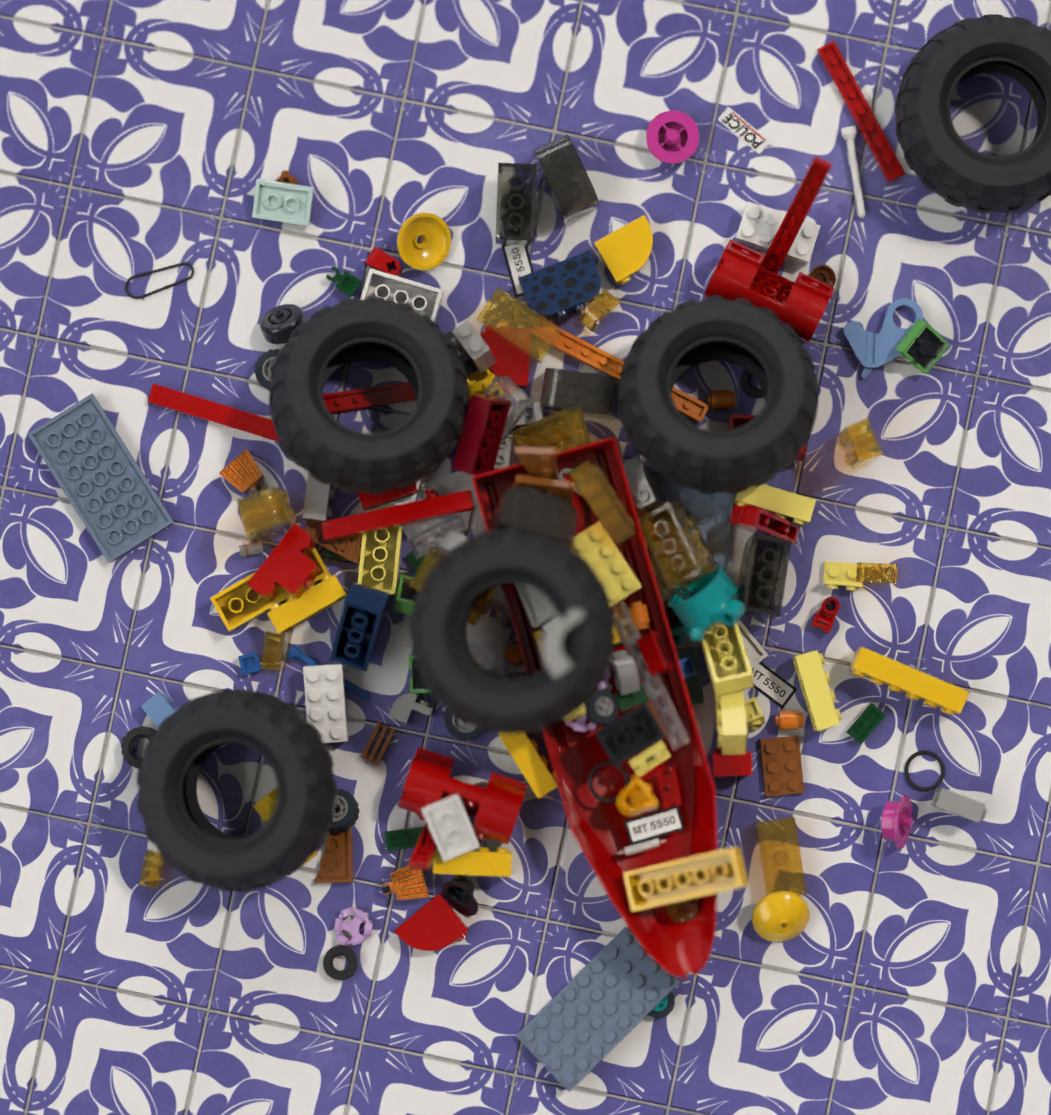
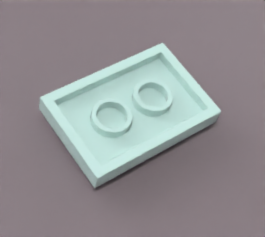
[252,179,314,226]

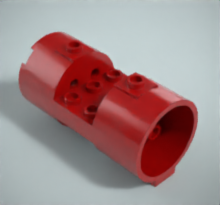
[704,239,835,344]
[398,747,528,845]

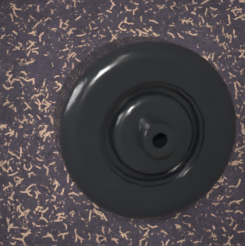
[260,304,307,344]

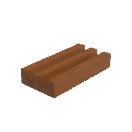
[361,722,395,765]

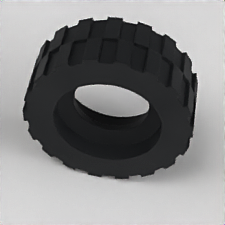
[121,727,157,769]

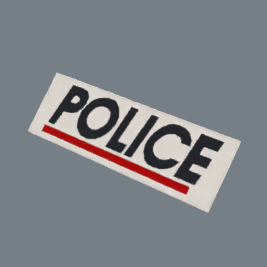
[718,106,770,155]

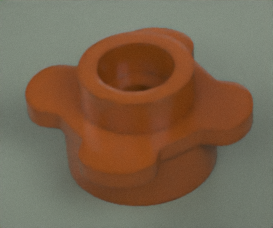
[275,170,298,184]

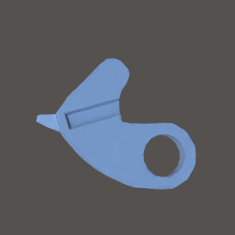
[843,298,923,379]

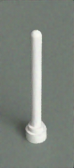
[841,126,865,218]

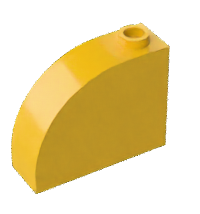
[594,215,653,285]

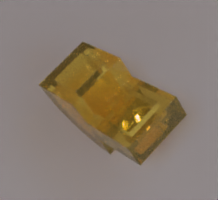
[578,289,619,332]
[856,562,898,584]
[261,631,286,671]
[138,849,166,890]

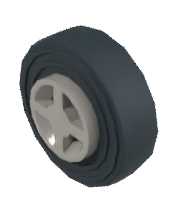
[585,690,618,725]

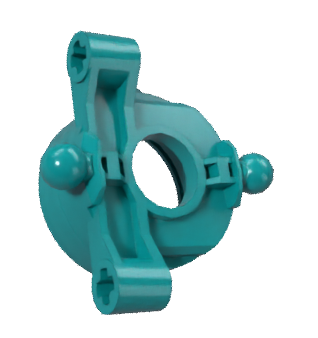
[668,566,745,646]

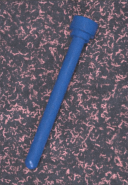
[286,644,370,699]

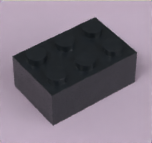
[595,703,665,766]

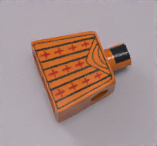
[219,449,265,497]
[382,865,429,900]

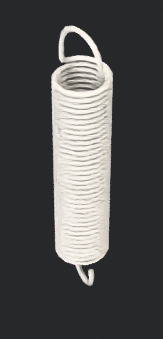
[618,838,666,856]

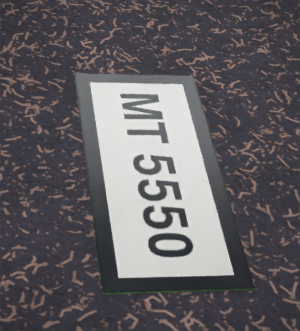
[501,239,534,298]
[751,662,797,709]
[624,806,685,845]

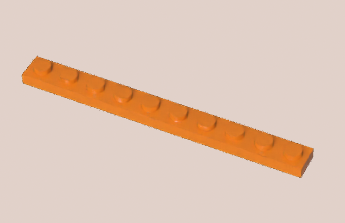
[531,318,709,424]

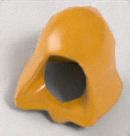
[616,774,659,817]

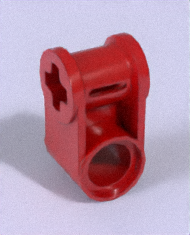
[365,246,402,277]
[810,597,840,635]

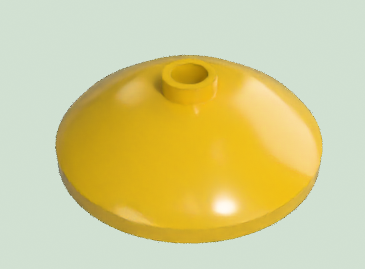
[397,212,451,270]
[752,891,810,942]

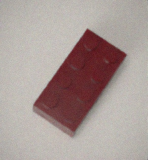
[453,394,512,475]

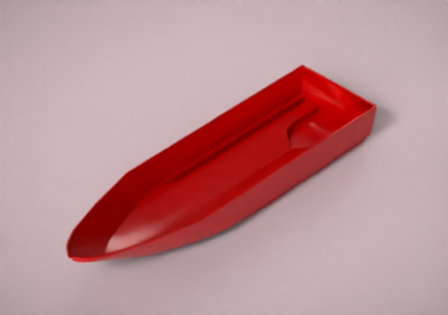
[472,437,718,978]

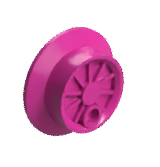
[646,110,699,164]
[881,795,913,849]

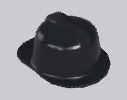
[442,874,478,916]

